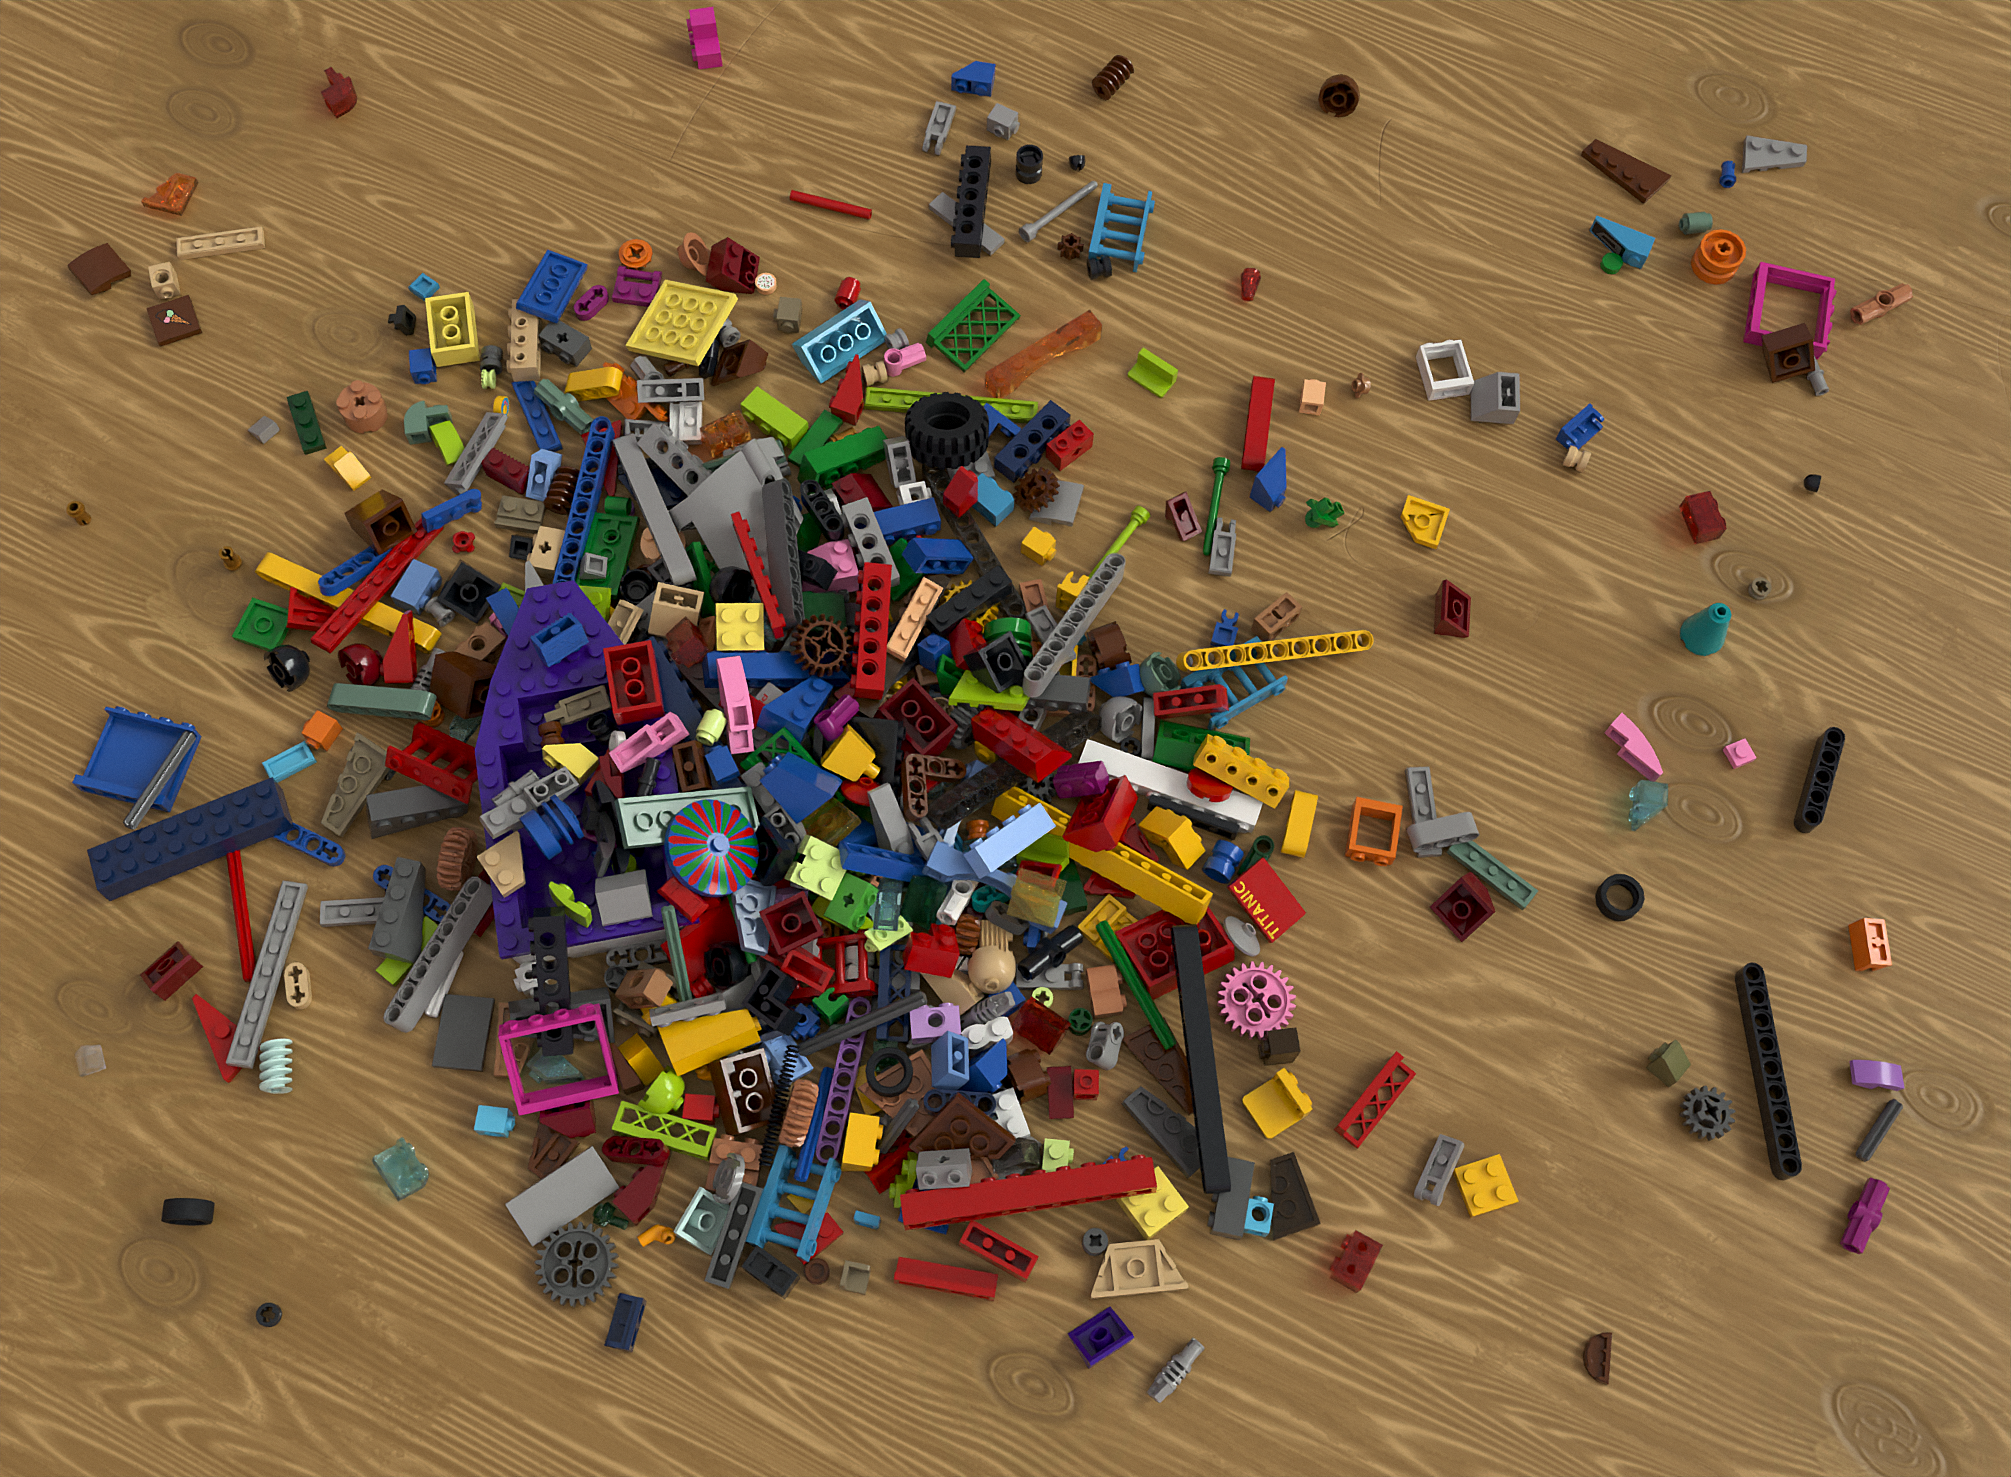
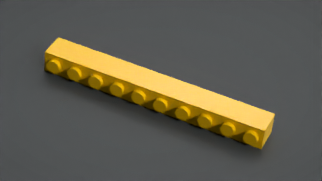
[991,783,1213,925]

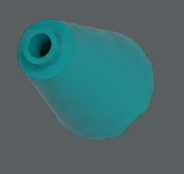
[1680,603,1731,656]

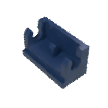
[604,1293,647,1353]

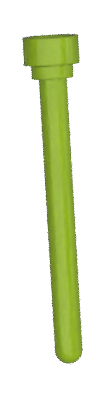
[1088,506,1150,580]

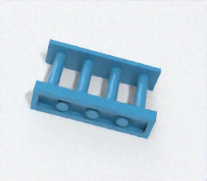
[1088,183,1155,272]
[1180,636,1288,730]
[746,1144,841,1262]

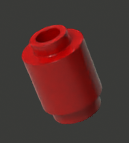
[834,277,861,310]

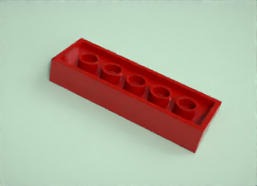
[660,873,792,983]

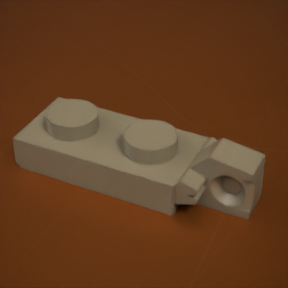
[544,685,612,726]

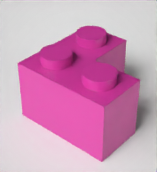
[686,7,723,69]

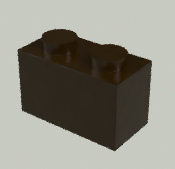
[1258,1027,1301,1066]

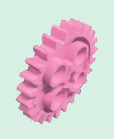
[1217,961,1296,1040]

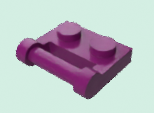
[612,266,662,307]

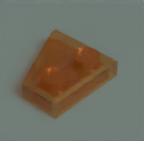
[141,173,199,216]

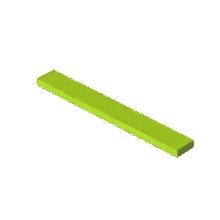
[864,387,1038,424]

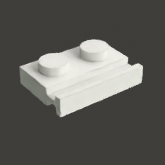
[669,402,702,445]

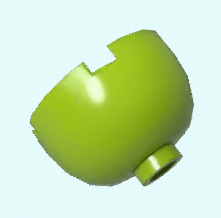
[638,1065,685,1115]

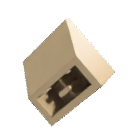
[648,582,704,644]

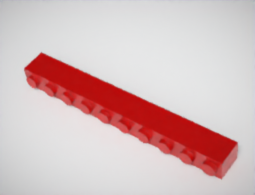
[900,1155,1157,1231]

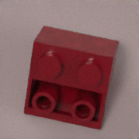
[706,237,760,294]

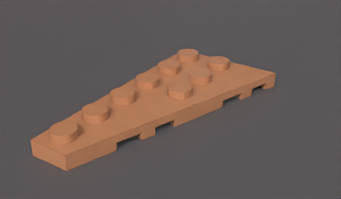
[858,1049,999,1184]

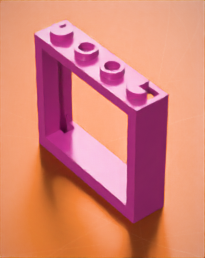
[1743,262,1837,359]
[498,1003,619,1116]

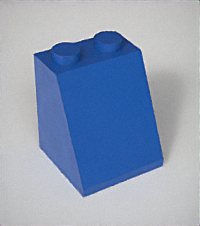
[759,752,842,824]

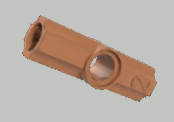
[1850,283,1913,325]

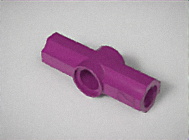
[1840,1178,1890,1254]

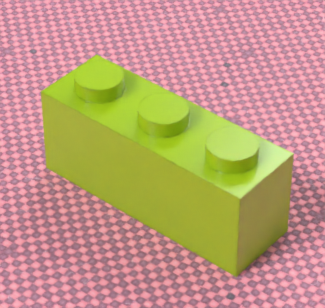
[740,386,809,450]

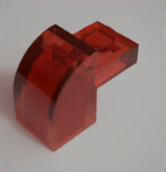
[321,67,357,119]

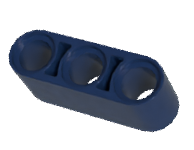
[923,1089,996,1118]

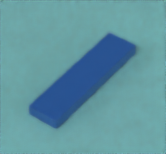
[512,381,563,452]

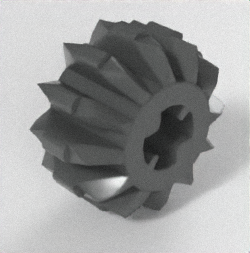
[1019,773,1057,804]

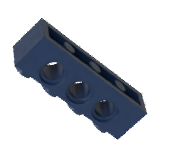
[994,400,1071,483]

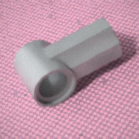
[630,356,664,380]

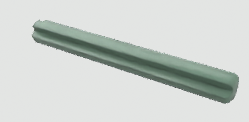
[661,905,692,1002]

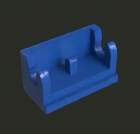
[1556,403,1604,450]

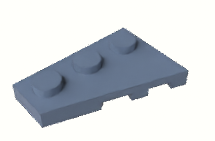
[731,879,777,956]

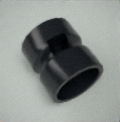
[1016,144,1043,184]

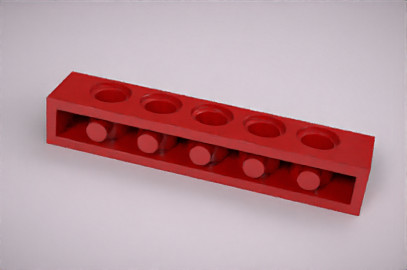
[850,562,892,700]

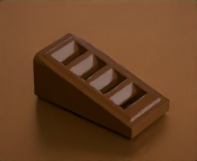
[609,1043,644,1095]

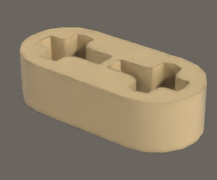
[284,962,312,1010]

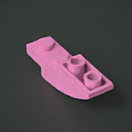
[716,656,754,754]

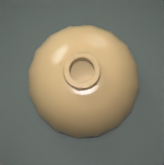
[967,945,1016,994]

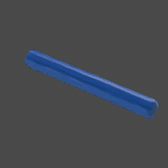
[794,1067,834,1182]

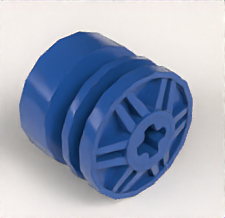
[519,794,584,860]

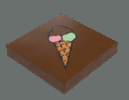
[146,295,202,347]

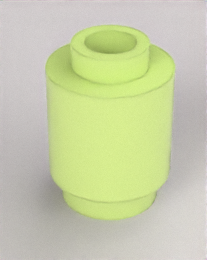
[695,709,727,746]

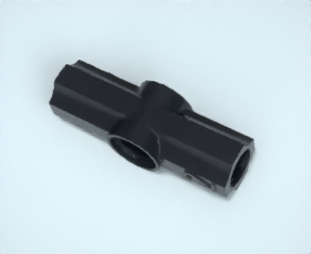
[1018,925,1083,981]

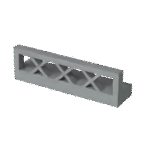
[444,412,508,496]

